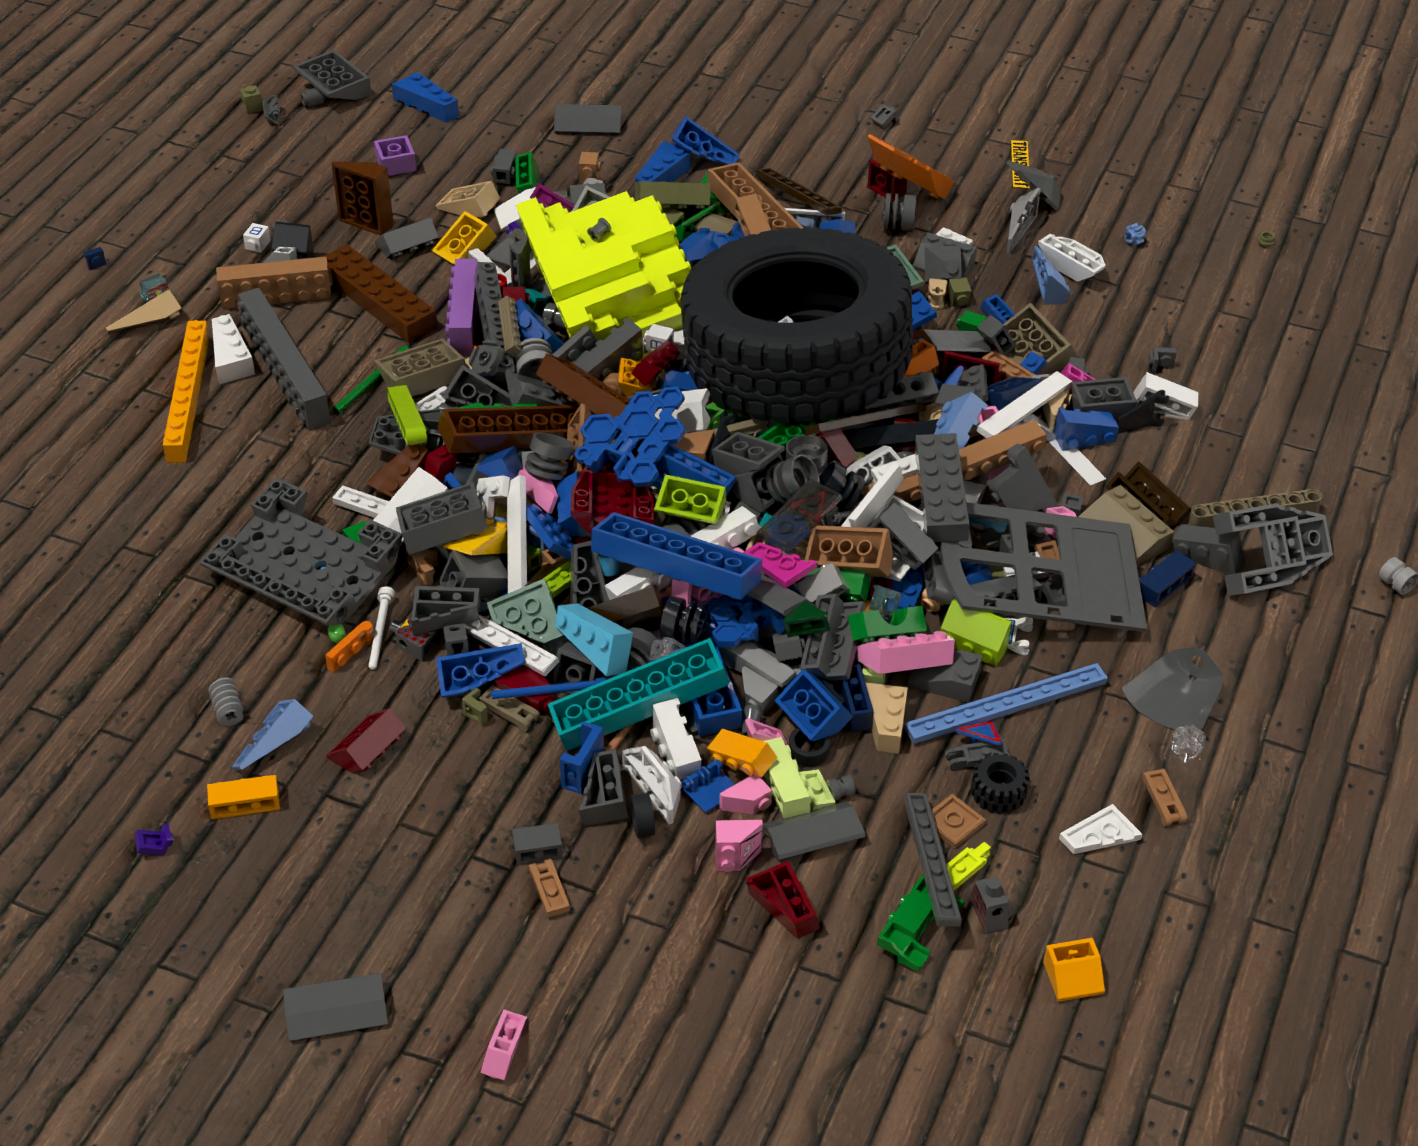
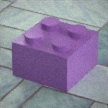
[374,135,416,176]

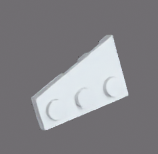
[1059,804,1142,854]

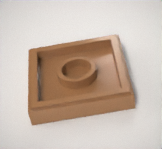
[931,794,986,849]

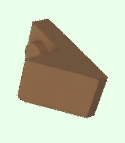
[406,548,439,586]

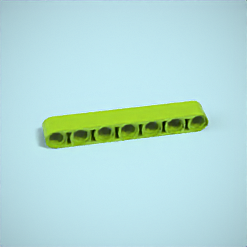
[387,385,427,446]

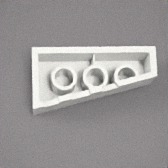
[212,314,255,385]

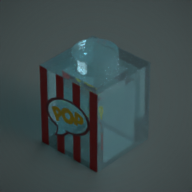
[139,273,169,302]

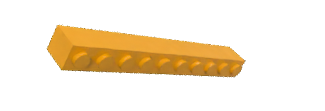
[163,320,210,463]

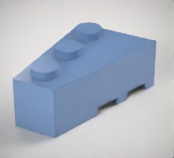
[934,392,988,449]

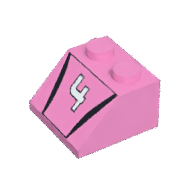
[715,820,763,872]

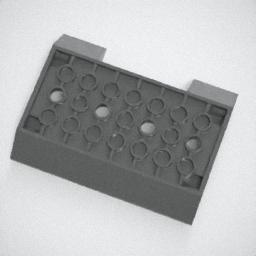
[199,477,403,625]

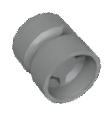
[1379,557,1418,595]

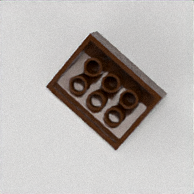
[331,161,394,236]

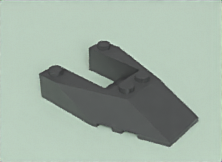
[1213,503,1333,596]

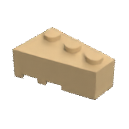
[865,682,908,754]

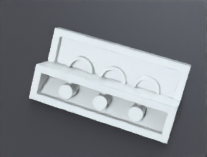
[653,388,711,433]
[841,463,904,528]
[373,467,448,546]

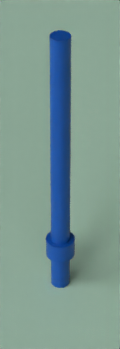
[491,677,608,699]

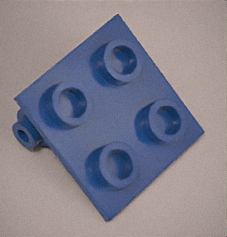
[681,760,735,813]

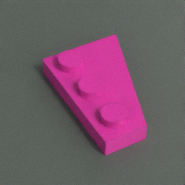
[743,542,817,589]

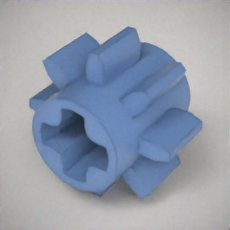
[1124,223,1146,246]

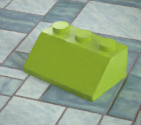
[654,474,726,524]
[940,598,1011,666]

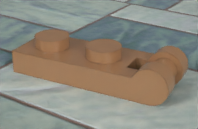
[1142,769,1187,826]
[528,859,570,918]

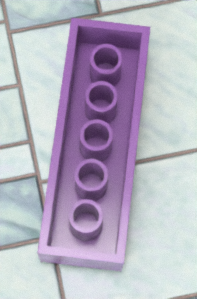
[446,259,478,357]

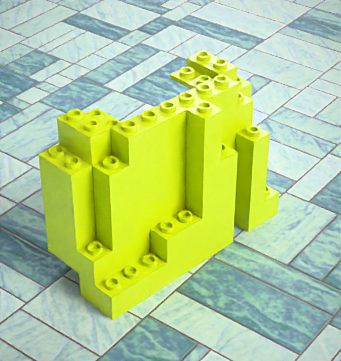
[516,191,692,341]

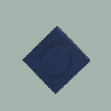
[84,247,106,270]

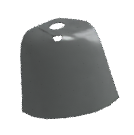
[1122,648,1223,732]

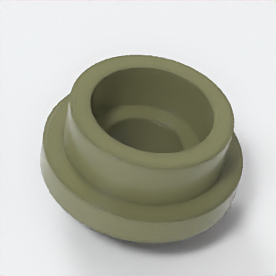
[1258,231,1276,247]

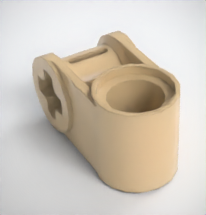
[928,278,947,310]

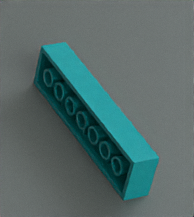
[548,638,730,751]

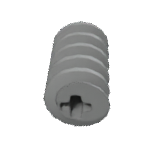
[208,677,243,726]

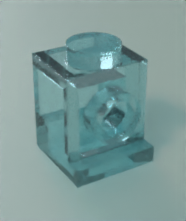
[869,584,902,618]

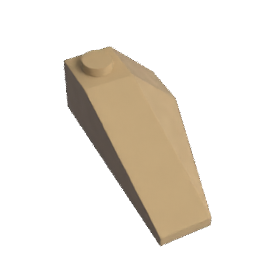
[105,290,181,333]

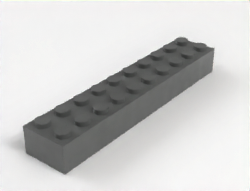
[237,288,331,431]

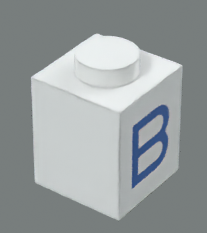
[243,223,271,253]
[644,324,674,351]

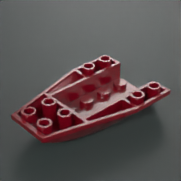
[570,460,654,535]

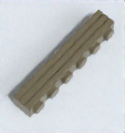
[498,296,522,357]

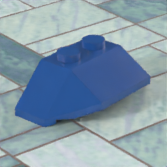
[515,298,564,354]

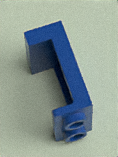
[560,722,604,795]

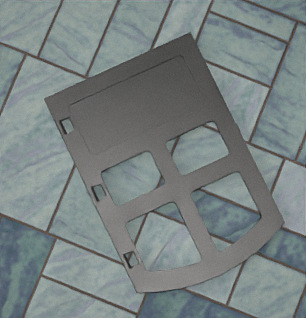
[940,502,1147,632]

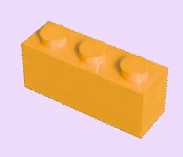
[707,729,777,777]
[207,775,280,819]

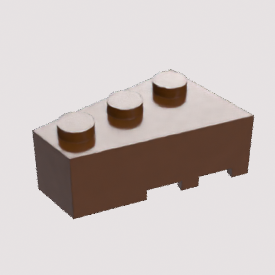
[366,444,430,500]

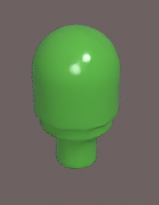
[327,624,346,644]

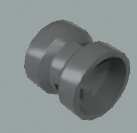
[826,774,856,801]

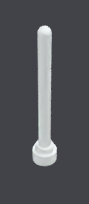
[369,587,395,670]

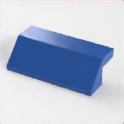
[652,444,736,497]

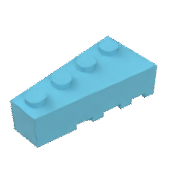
[555,604,633,676]

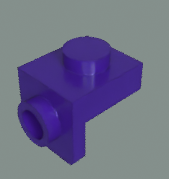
[135,824,173,855]

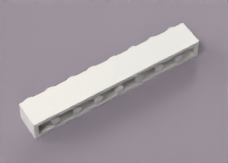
[604,506,760,600]

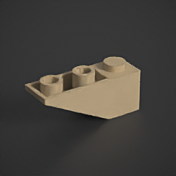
[1042,386,1072,431]

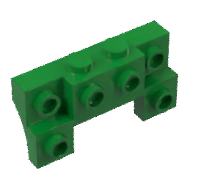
[877,874,964,972]

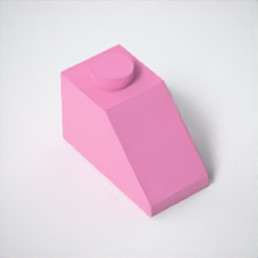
[719,775,772,815]

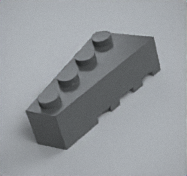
[442,365,512,406]

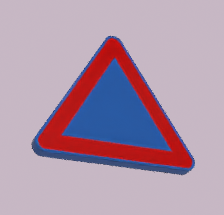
[956,721,1002,746]

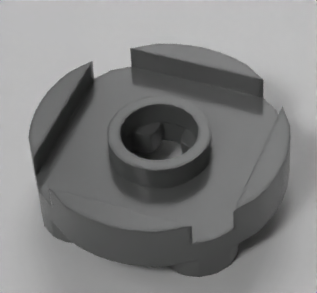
[469,339,505,377]

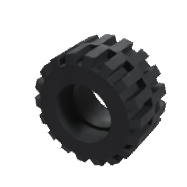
[971,753,1030,813]

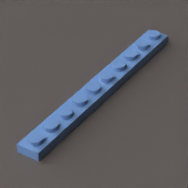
[904,663,1108,744]

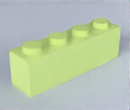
[763,737,813,819]

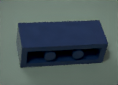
[1139,550,1196,608]
[837,664,874,732]

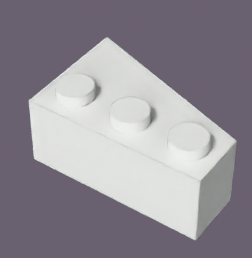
[1133,372,1198,420]
[651,698,701,780]

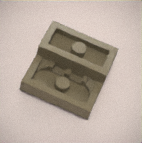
[693,214,738,236]

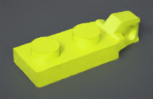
[946,842,991,891]

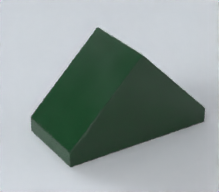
[783,601,830,637]

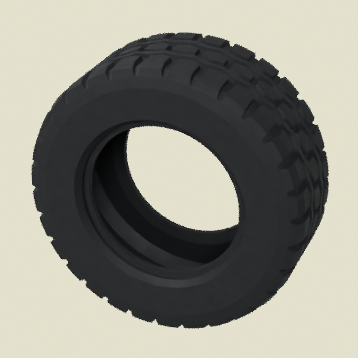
[680,227,913,422]

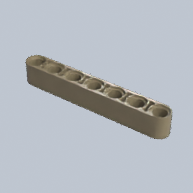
[1188,489,1323,528]

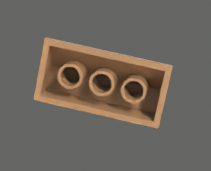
[565,404,593,478]
[804,525,893,577]

